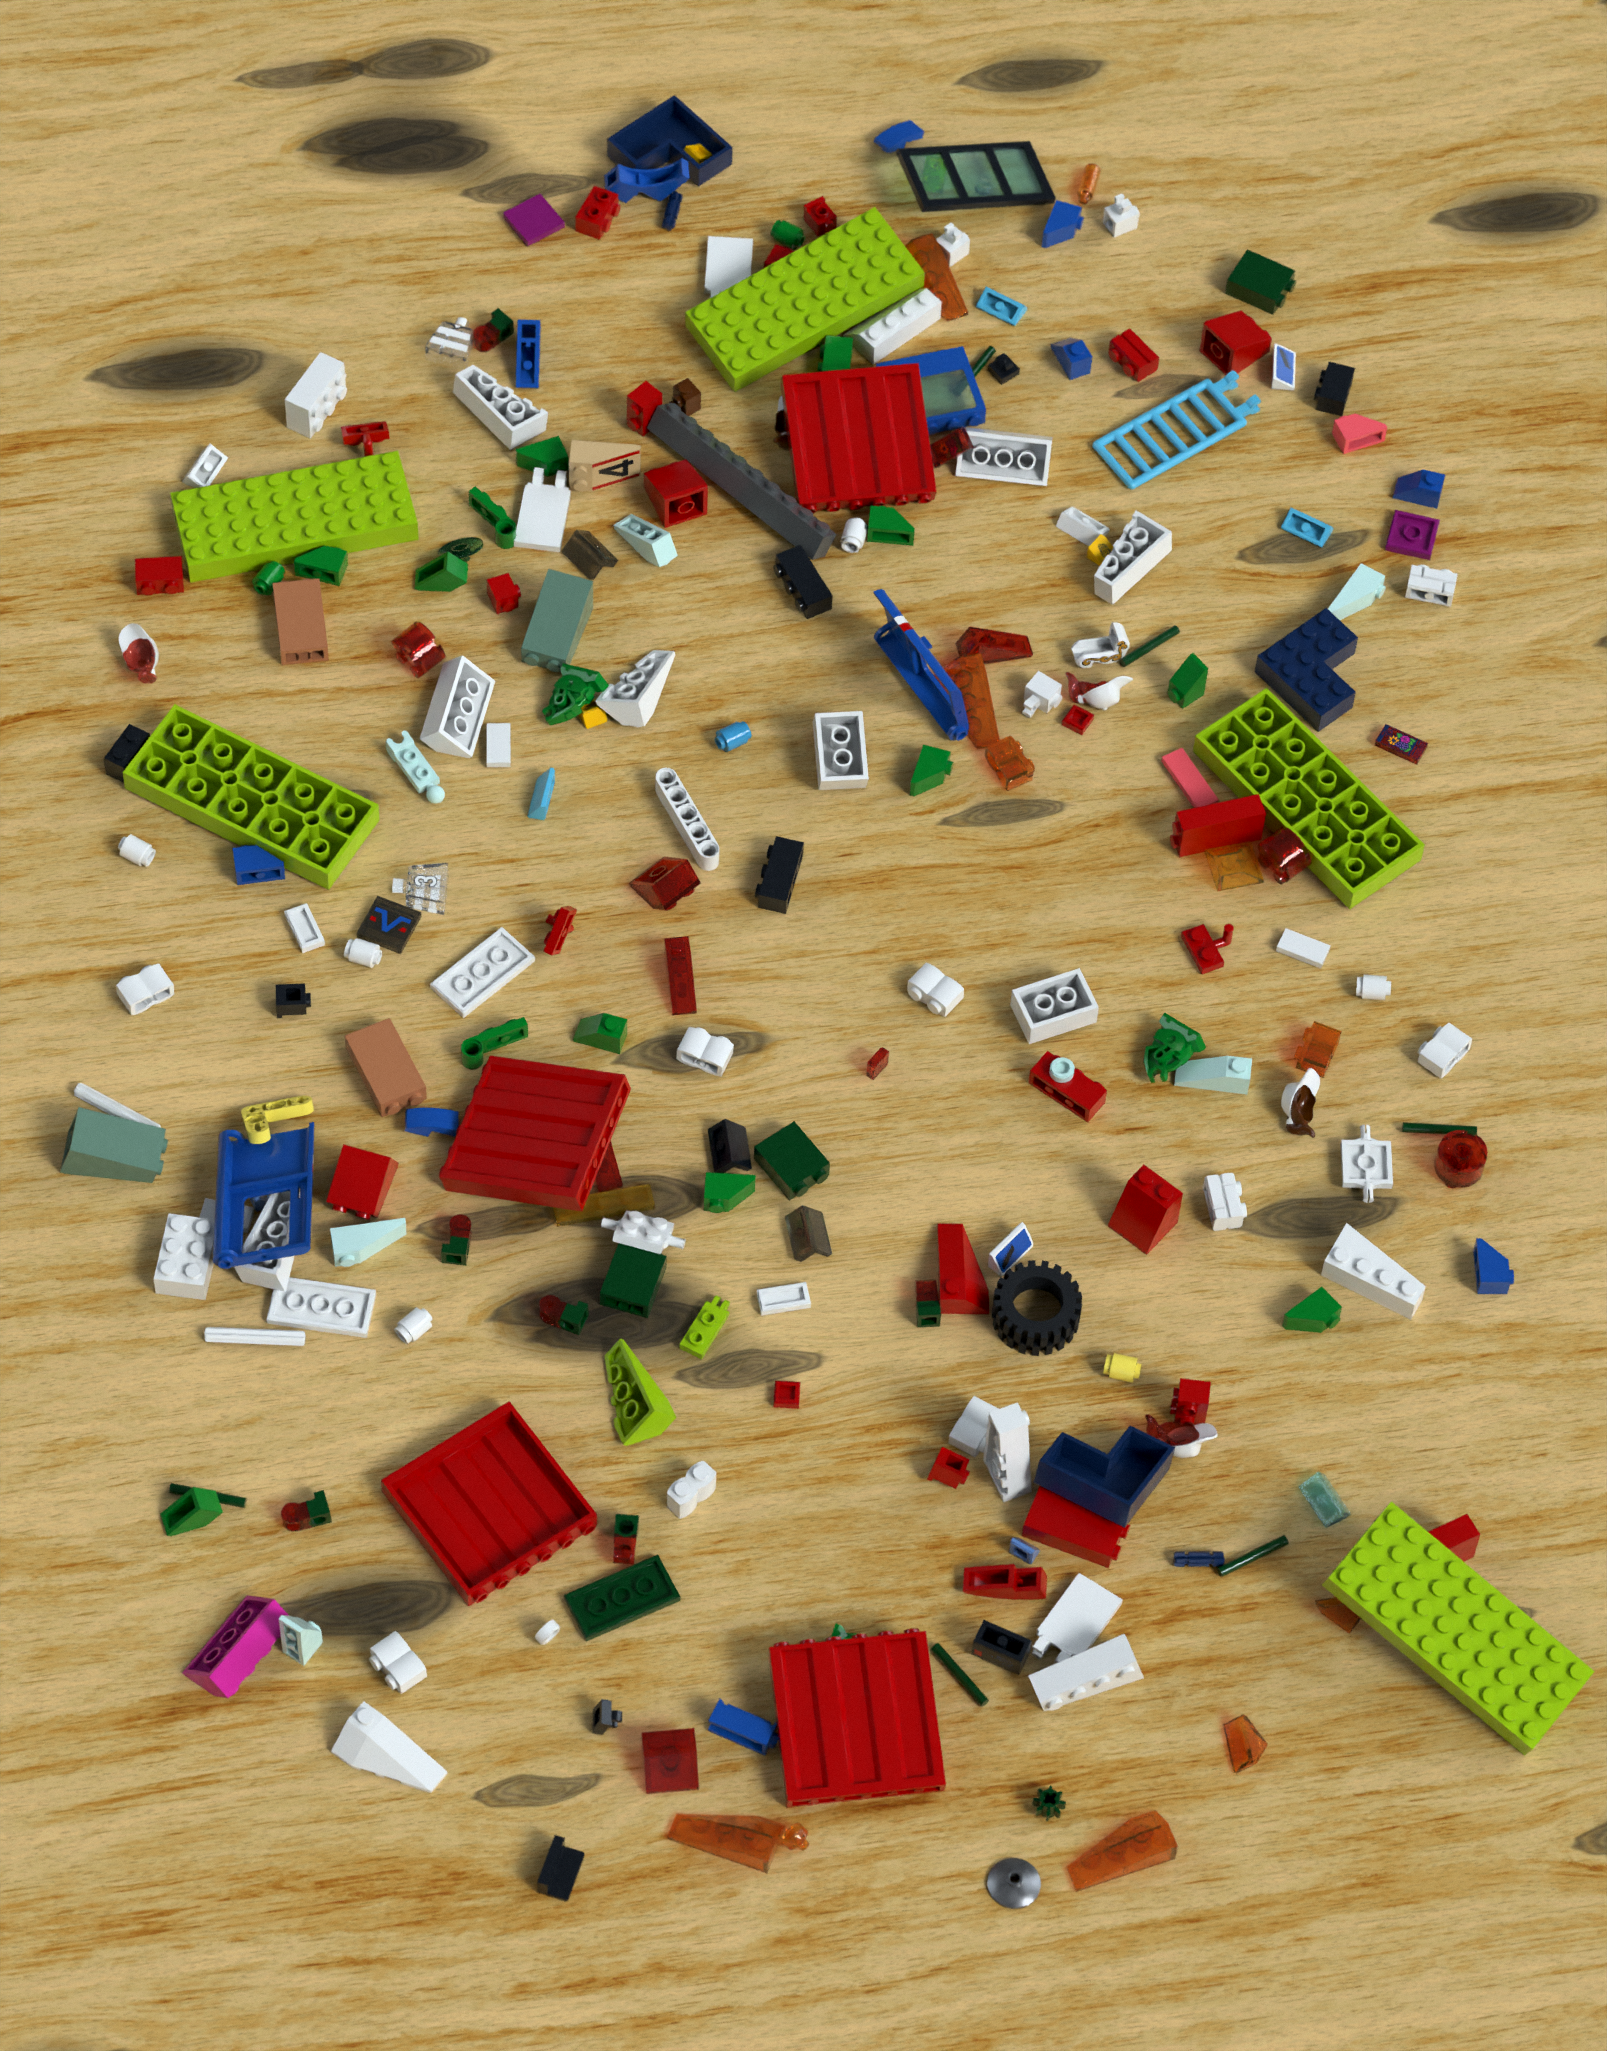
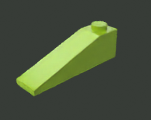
[605,1339,677,1446]

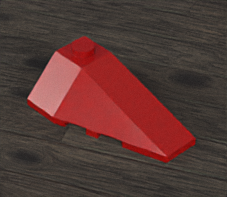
[937,1223,989,1315]

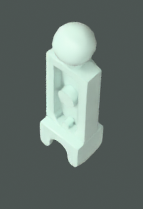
[386,731,445,804]

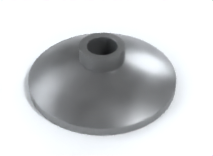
[987,1858,1041,1909]

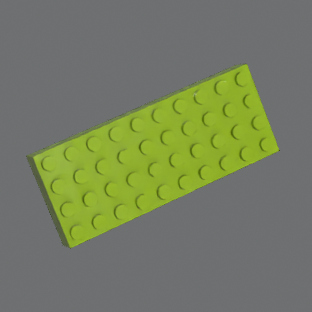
[685,207,925,393]
[170,451,419,583]
[1193,688,1425,909]
[123,704,379,890]
[1322,1501,1595,1756]

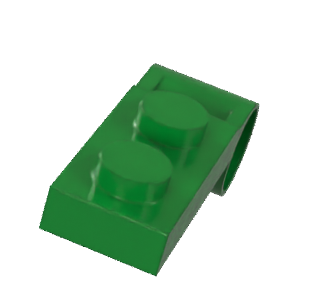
[468,486,516,549]
[461,1017,528,1070]

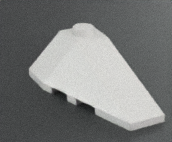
[596,650,675,727]
[331,1701,447,1793]

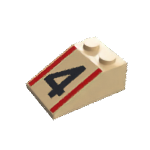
[569,440,641,492]

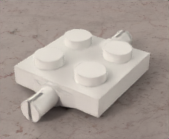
[1340,1125,1393,1203]
[601,1210,686,1254]

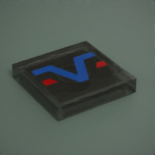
[357,896,422,954]

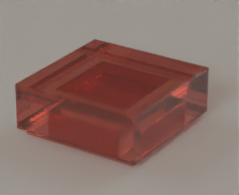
[866,1047,889,1080]

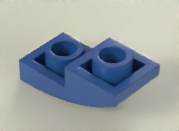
[874,120,924,153]
[405,1108,459,1137]

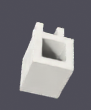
[1103,193,1139,238]
[934,223,970,267]
[1022,671,1062,718]

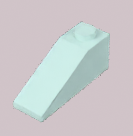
[613,514,678,567]
[1328,563,1386,620]
[1174,1056,1252,1095]
[330,1218,407,1267]
[279,1615,323,1666]

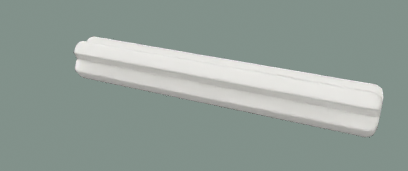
[74,1083,161,1128]
[204,1327,305,1346]

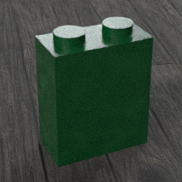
[1225,249,1296,315]
[754,1121,830,1201]
[600,1243,667,1318]

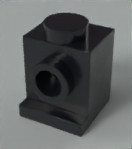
[276,983,311,1018]

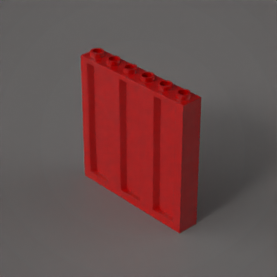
[781,363,937,513]
[439,1055,631,1212]
[381,1401,597,1606]
[768,1628,946,1808]

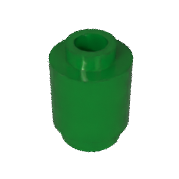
[770,220,805,250]
[252,561,285,595]

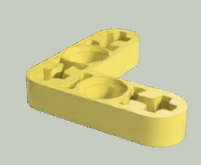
[241,1096,314,1144]

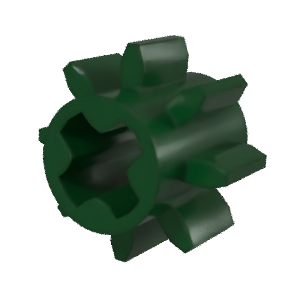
[1032,1786,1066,1821]

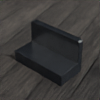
[708,1119,752,1173]
[537,1835,585,1902]

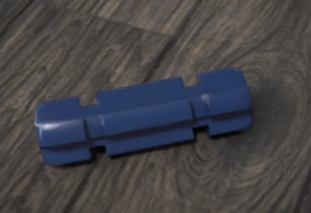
[662,191,683,231]
[1173,1551,1224,1567]

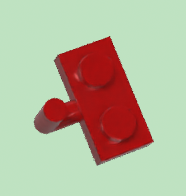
[341,421,390,457]
[543,906,577,956]
[1181,924,1234,974]

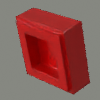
[1062,704,1094,735]
[774,1381,800,1409]

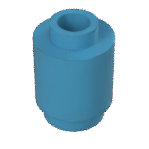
[715,721,752,752]

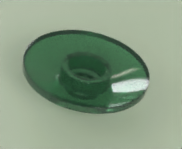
[438,537,484,562]

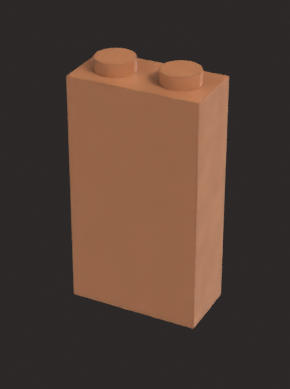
[273,578,329,665]
[345,1018,427,1117]

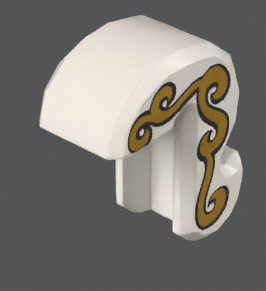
[1071,622,1130,668]

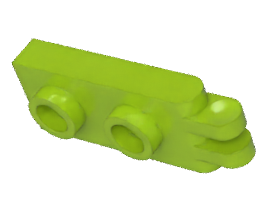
[680,1295,730,1360]

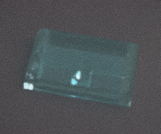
[1299,1471,1351,1528]

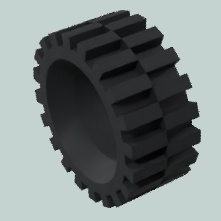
[992,1260,1082,1356]

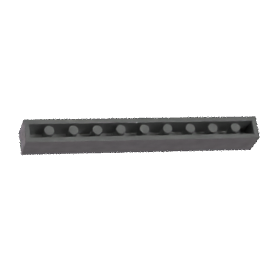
[647,403,836,560]

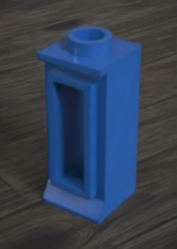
[708,1699,778,1756]

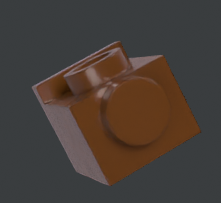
[669,378,701,416]

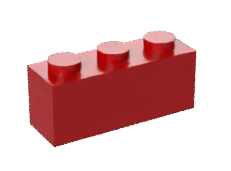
[1029,1051,1107,1122]

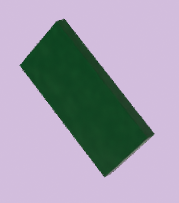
[564,1554,680,1642]

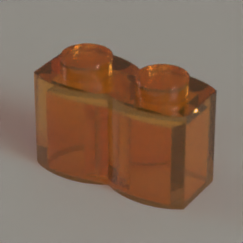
[985,735,1035,791]
[1294,1021,1342,1078]

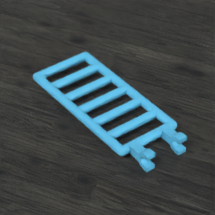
[1092,370,1261,489]

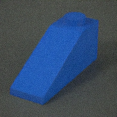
[516,319,541,389]

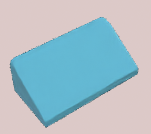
[976,287,1027,326]
[1281,508,1334,548]
[528,768,555,820]

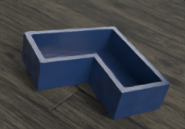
[607,95,733,187]
[1255,608,1358,732]
[1034,1426,1175,1528]

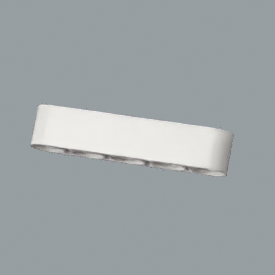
[655,768,719,871]

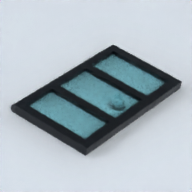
[896,141,1056,212]

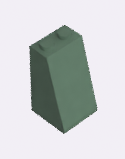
[521,569,593,672]
[60,1107,168,1183]

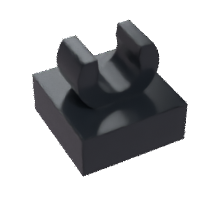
[988,353,1020,385]
[592,1699,622,1735]

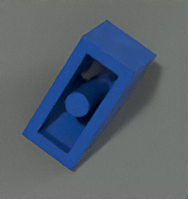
[1042,200,1084,248]
[1051,338,1092,380]
[1393,469,1445,509]
[233,845,285,885]
[1473,1238,1514,1294]

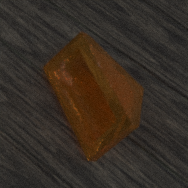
[1315,1597,1361,1634]
[1223,1714,1268,1773]

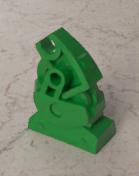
[542,663,609,726]
[1144,1013,1206,1083]

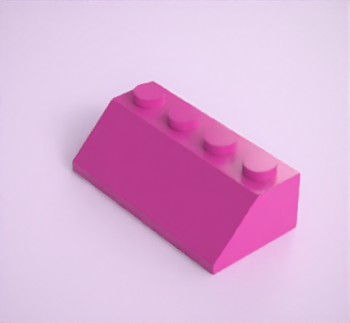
[182,1595,289,1698]

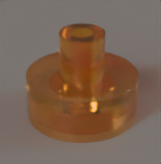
[781,1822,809,1851]

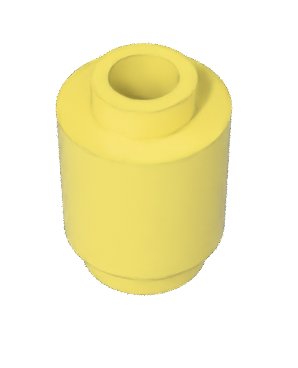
[1103,1353,1142,1383]

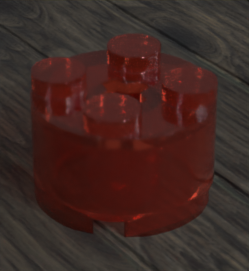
[391,622,446,678]
[1257,827,1311,885]
[1434,1130,1488,1189]

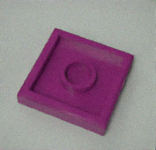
[503,194,565,247]
[1385,510,1440,560]

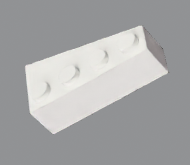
[453,365,548,450]
[1094,510,1172,605]
[234,1191,300,1292]
[1321,1223,1426,1320]
[983,1402,1032,1502]
[1029,1634,1144,1711]

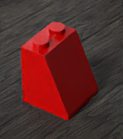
[1200,310,1272,375]
[643,459,708,528]
[326,1144,399,1220]
[1108,1164,1183,1255]

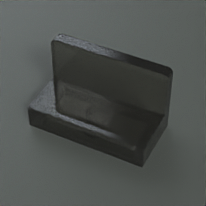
[562,530,618,580]
[785,1205,832,1262]

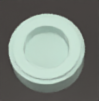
[1049,1057,1075,1083]

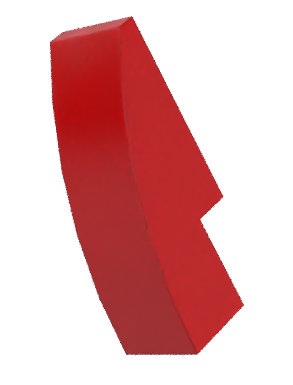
[963,1564,1047,1600]

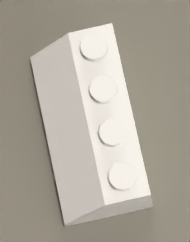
[843,288,942,365]
[956,427,1053,486]
[420,656,495,758]

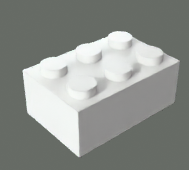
[285,352,347,439]
[813,711,869,790]
[1010,968,1099,1044]
[154,1213,215,1300]

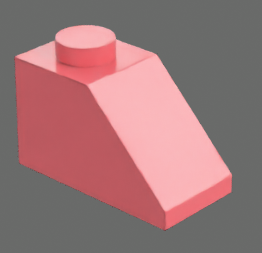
[1332,414,1387,454]

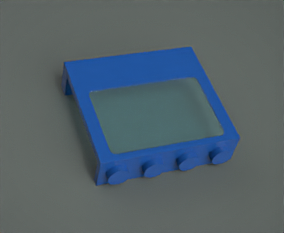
[876,346,986,435]

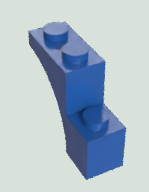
[604,158,689,203]

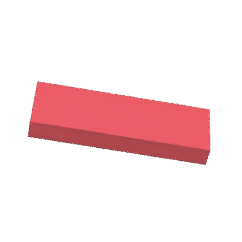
[1161,748,1219,808]

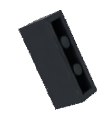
[773,545,833,619]
[755,836,804,914]

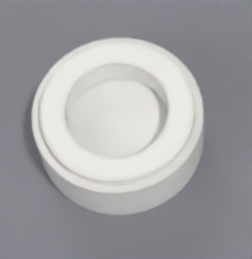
[535,1620,560,1645]

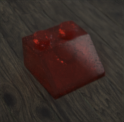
[629,856,701,911]
[641,1728,699,1794]

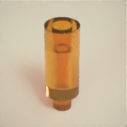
[1077,164,1101,205]

